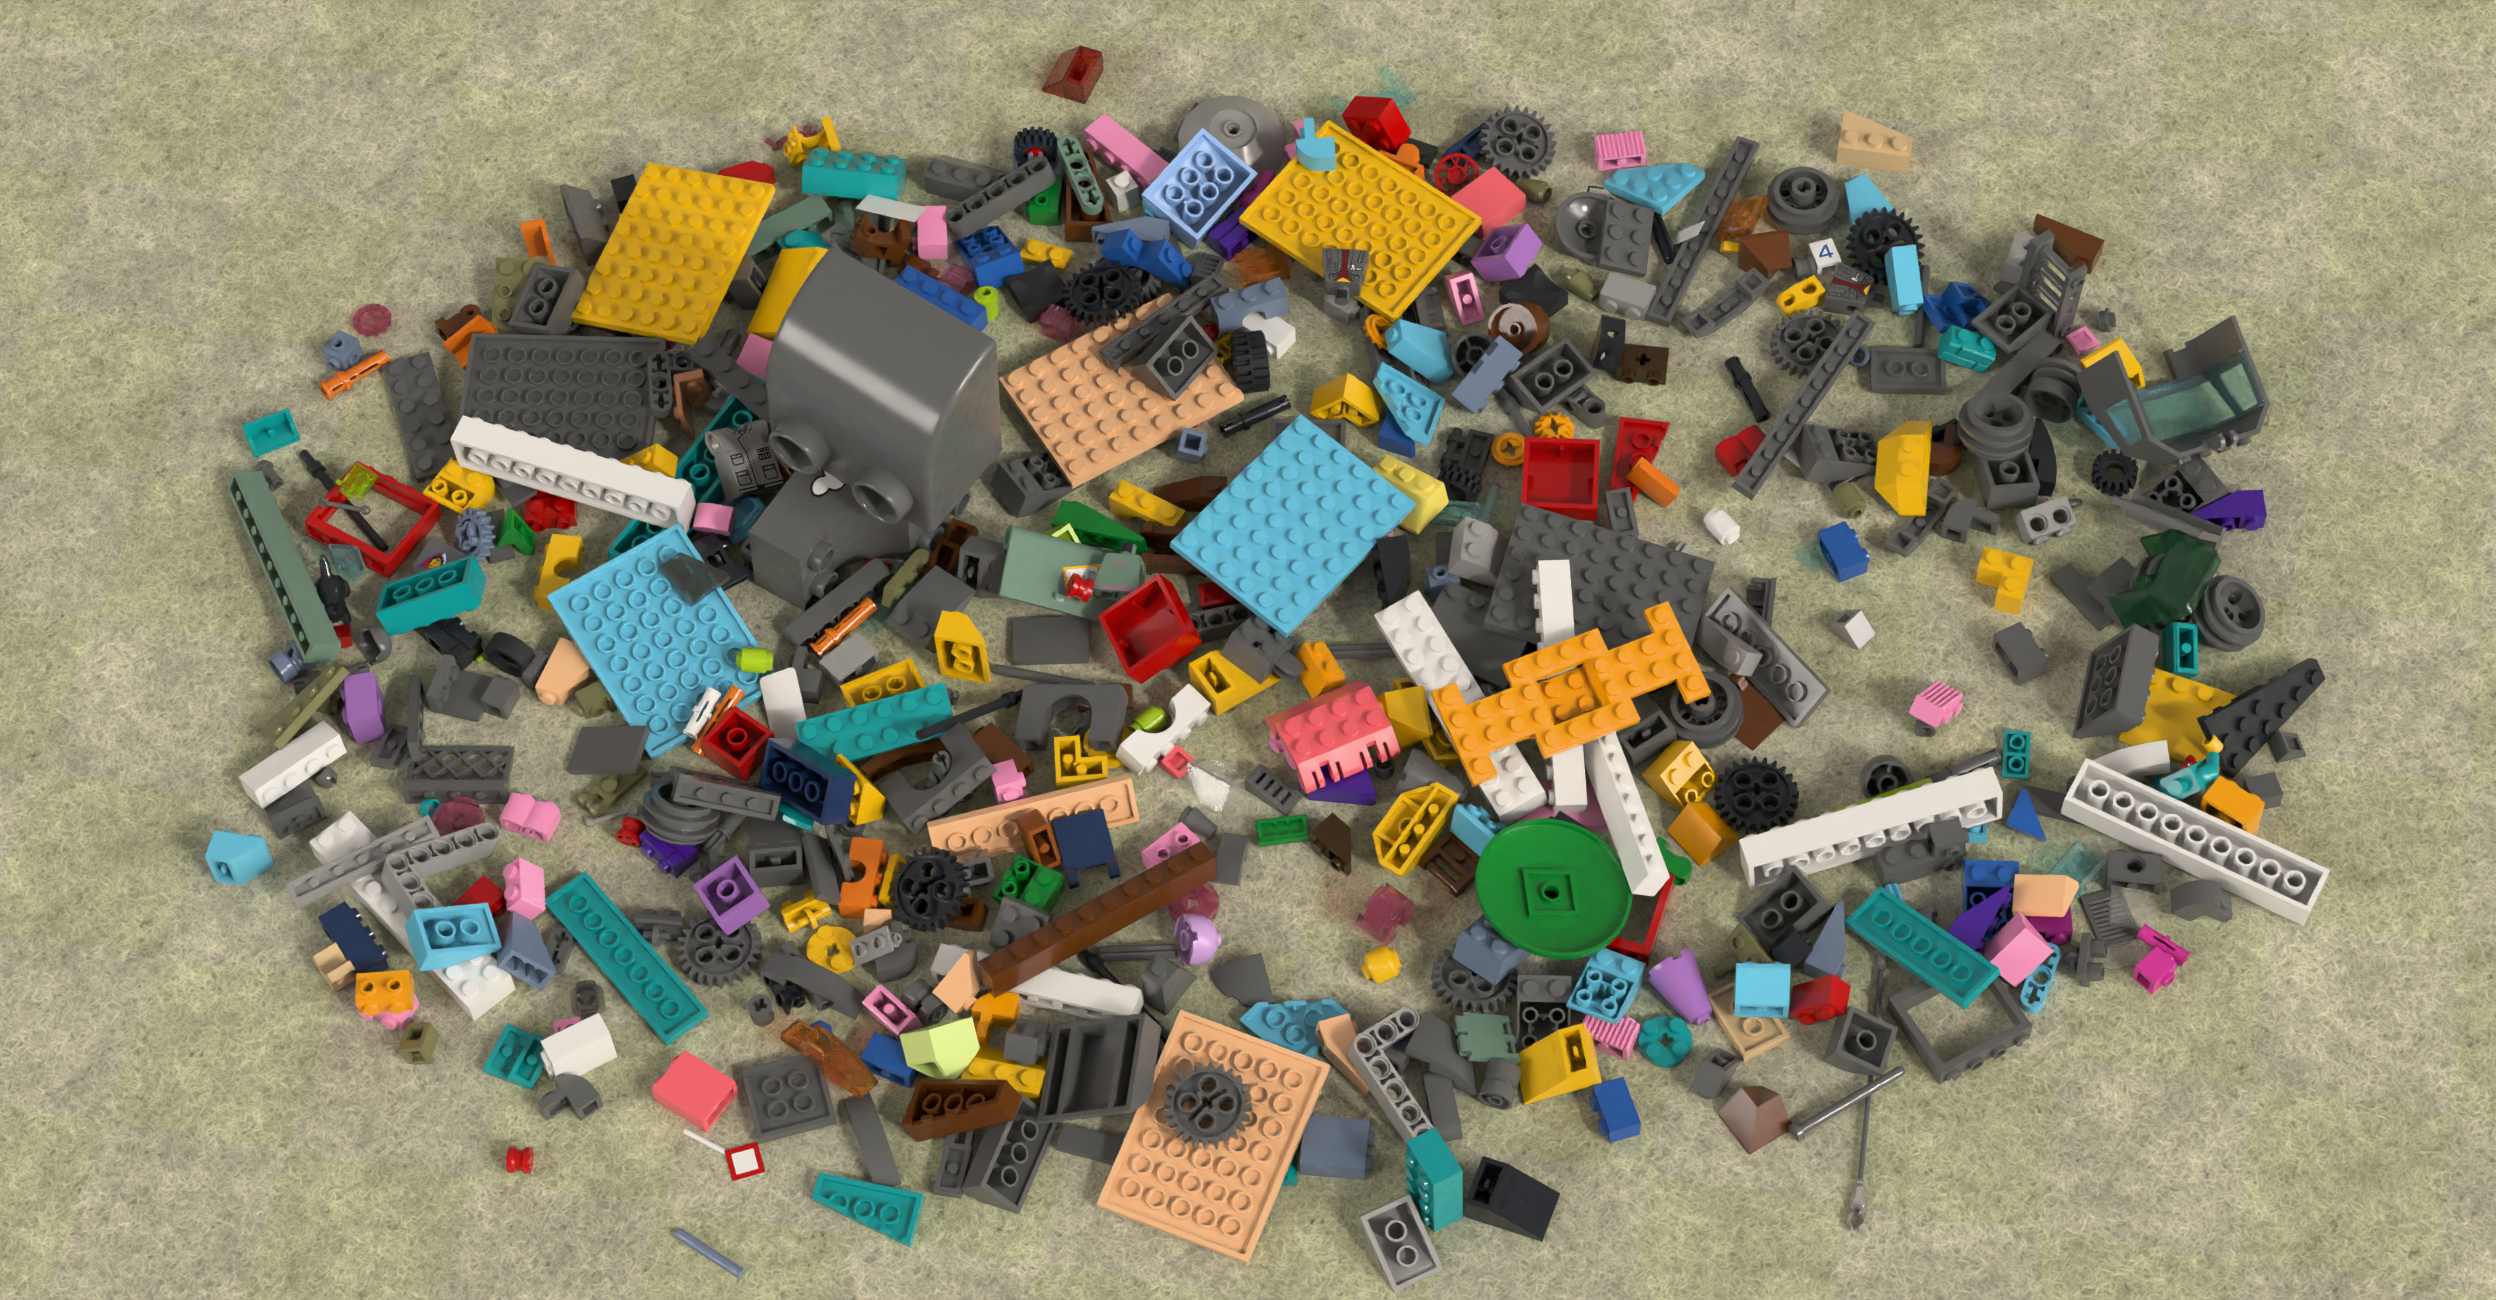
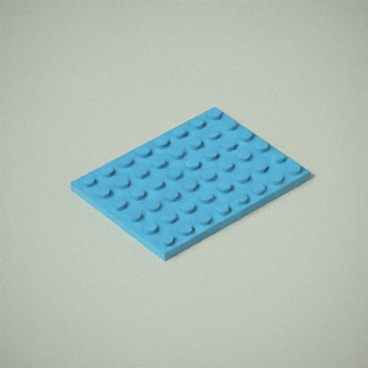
[1170,414,1416,638]
[547,523,776,761]

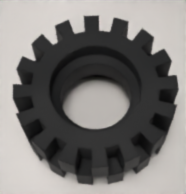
[2091,449,2139,497]
[1437,463,1483,510]

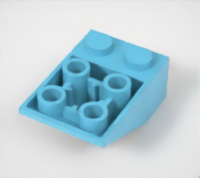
[1566,948,1646,1025]

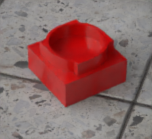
[1521,437,1600,521]
[1098,573,1202,684]

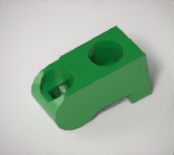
[1656,836,1692,886]

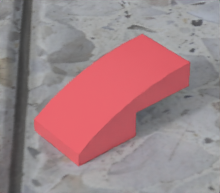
[1156,731,1197,780]

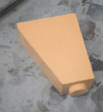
[535,638,597,706]

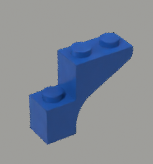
[1100,228,1194,288]

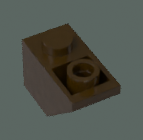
[1310,812,1351,876]

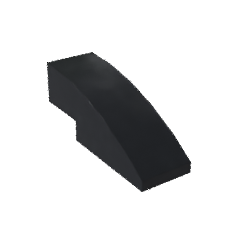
[2028,418,2057,497]

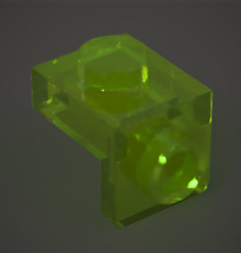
[335,461,379,501]

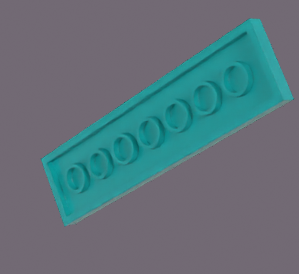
[544,871,709,1047]

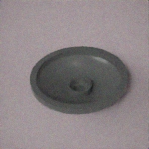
[1554,192,1608,261]

